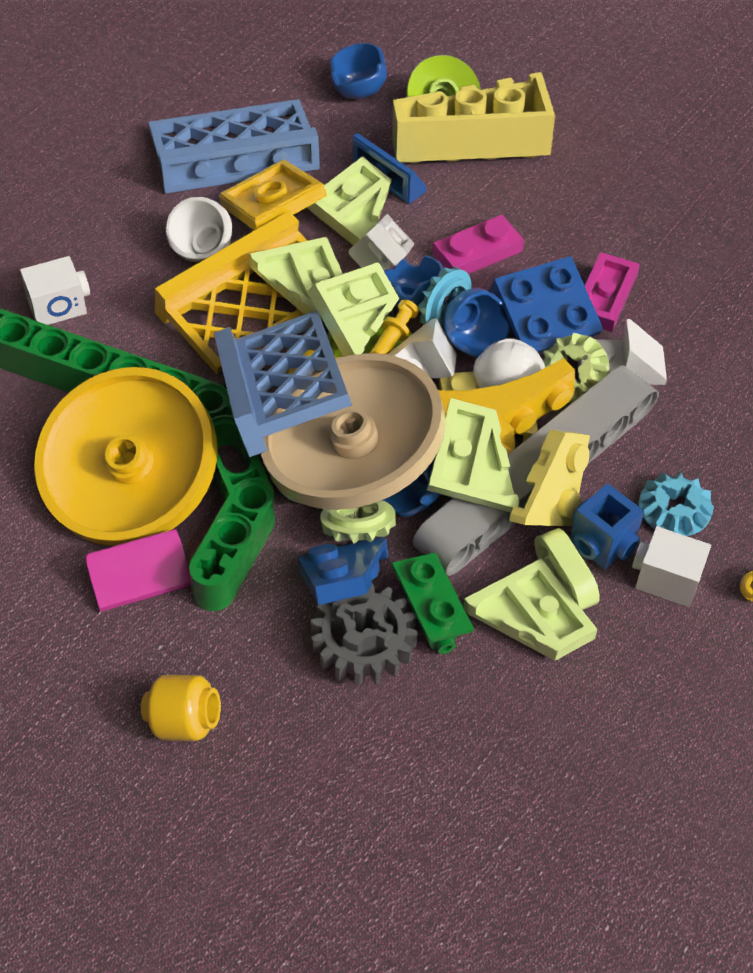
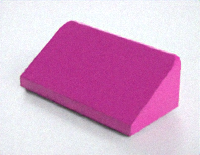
[85,530,191,612]

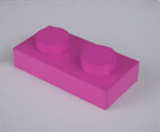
[433,215,524,274]
[585,252,640,332]

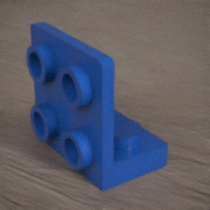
[488,256,603,353]

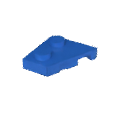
[297,537,389,605]

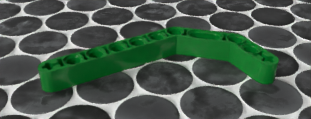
[0,308,275,612]

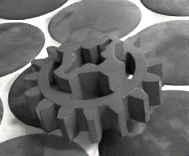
[311,582,418,686]

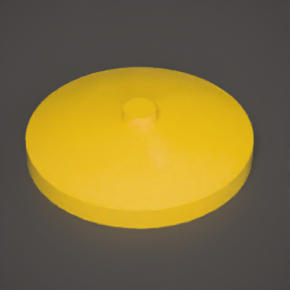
[34,367,218,546]

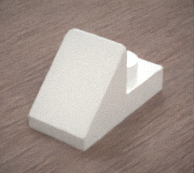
[349,214,414,271]
[388,318,457,379]
[578,319,667,385]

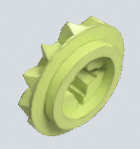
[544,333,609,403]
[320,500,396,544]

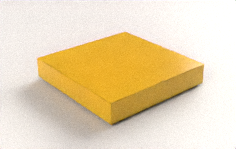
[218,159,327,230]

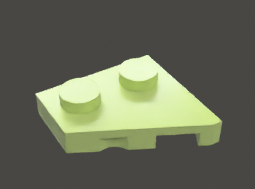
[307,157,392,246]
[249,237,343,321]
[307,262,399,357]
[427,398,519,513]
[464,558,597,661]

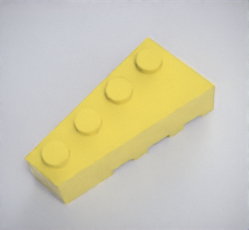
[392,72,555,163]

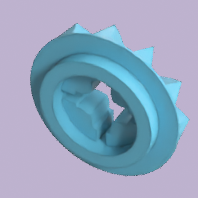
[418,266,472,331]
[639,471,714,536]

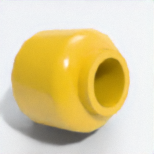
[141,674,221,741]

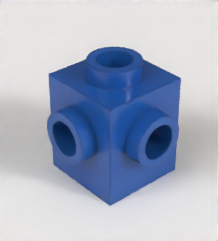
[570,483,644,570]

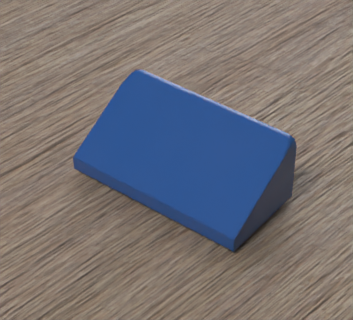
[353,133,427,204]

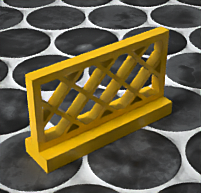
[154,211,307,375]

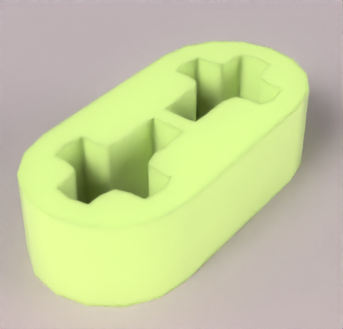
[534,528,600,610]

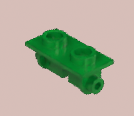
[391,553,474,654]

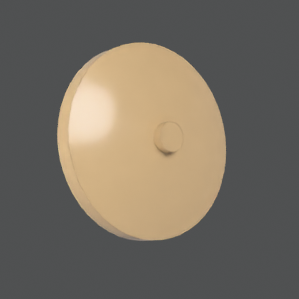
[261,353,446,510]

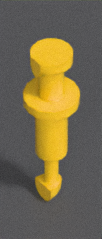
[370,300,419,355]

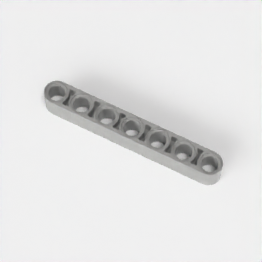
[413,365,659,576]

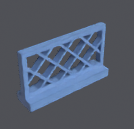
[149,99,320,194]
[214,311,352,457]

